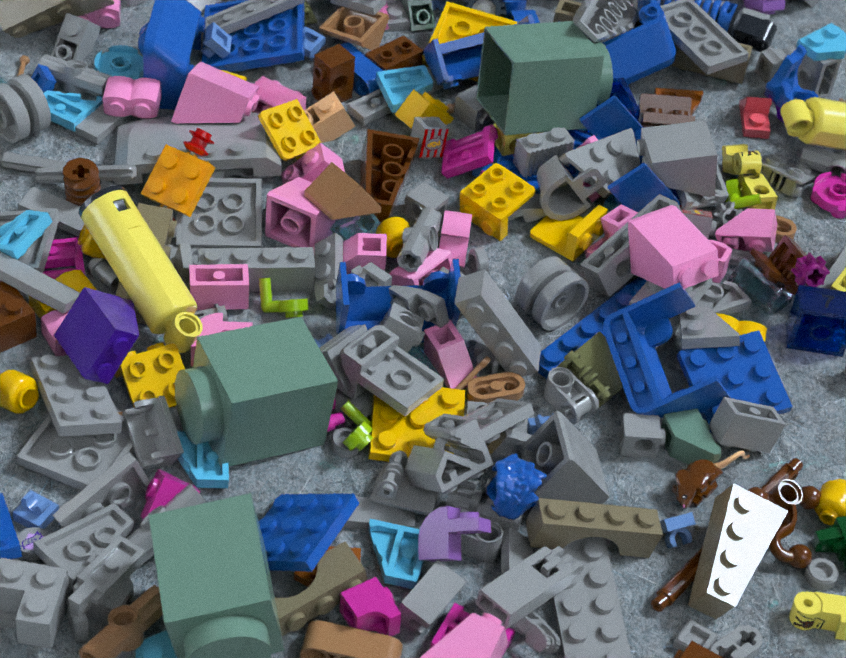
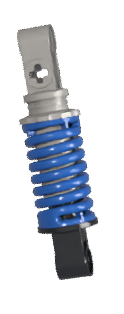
[628,0,777,52]

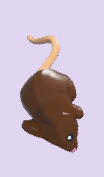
[671,451,750,509]

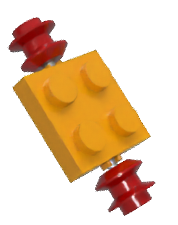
[141,128,216,221]

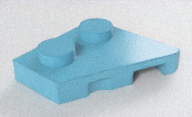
[796,23,846,61]
[375,65,433,113]
[43,90,103,132]
[177,431,229,488]
[368,519,424,589]

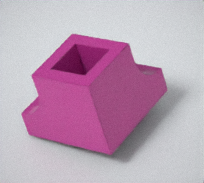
[140,469,200,519]
[340,577,401,636]

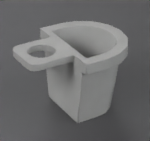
[536,155,606,221]

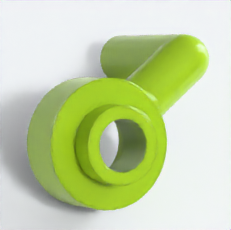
[725,178,761,209]
[259,278,308,318]
[340,400,373,451]

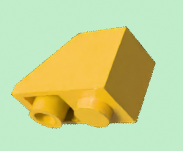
[394,89,454,129]

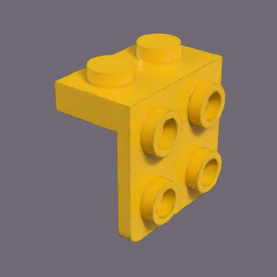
[258,99,321,161]
[460,163,535,241]
[530,205,608,261]
[114,342,185,408]

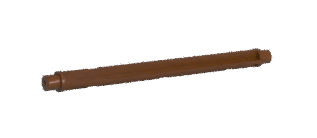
[651,458,803,612]

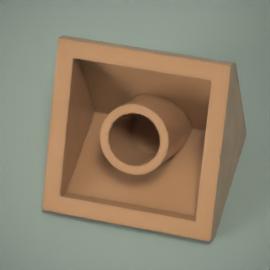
[319,6,389,51]
[304,162,381,220]

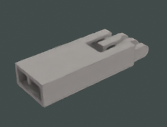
[476,546,584,629]

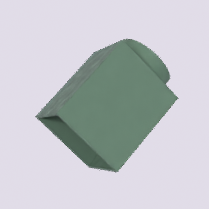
[476,21,613,135]
[175,317,338,468]
[148,493,285,658]

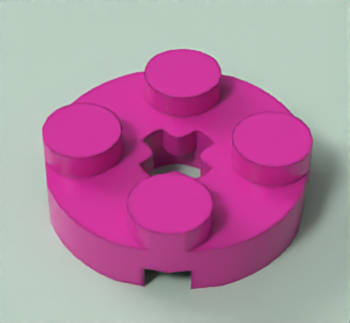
[810,172,846,219]

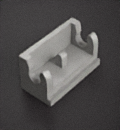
[122,396,184,470]
[398,560,467,635]

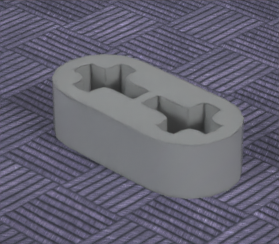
[710,625,763,658]

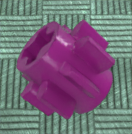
[791,252,830,290]

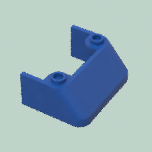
[143,0,206,110]
[558,0,676,92]
[423,14,535,90]
[579,95,681,212]
[336,259,461,343]
[603,282,731,418]

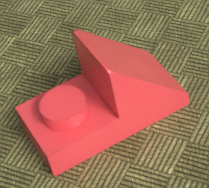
[739,97,772,139]

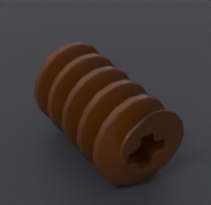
[63,158,101,207]

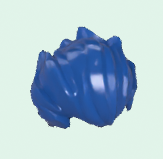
[486,454,547,520]

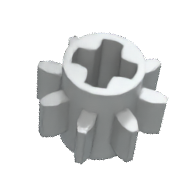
[712,202,743,228]
[446,479,483,512]

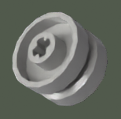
[0,74,51,143]
[515,256,589,331]

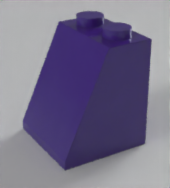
[54,287,139,384]

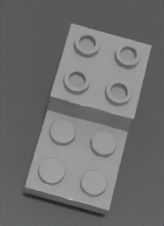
[320,324,444,416]
[405,398,535,494]

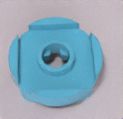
[94,45,144,80]

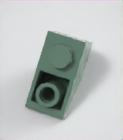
[401,0,435,31]
[661,408,721,465]

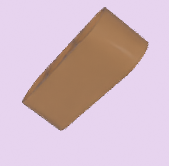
[300,620,403,658]

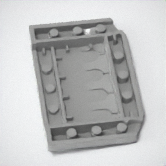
[115,112,282,185]

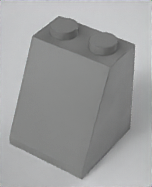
[637,120,718,197]
[519,411,609,504]

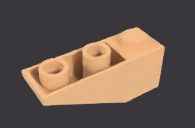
[304,92,356,143]

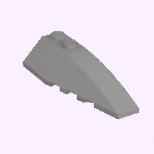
[573,0,639,43]

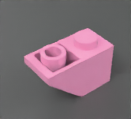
[281,142,345,184]
[715,208,777,253]
[343,233,387,274]
[424,320,477,389]

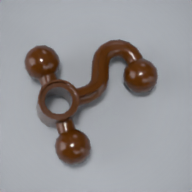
[747,479,821,569]

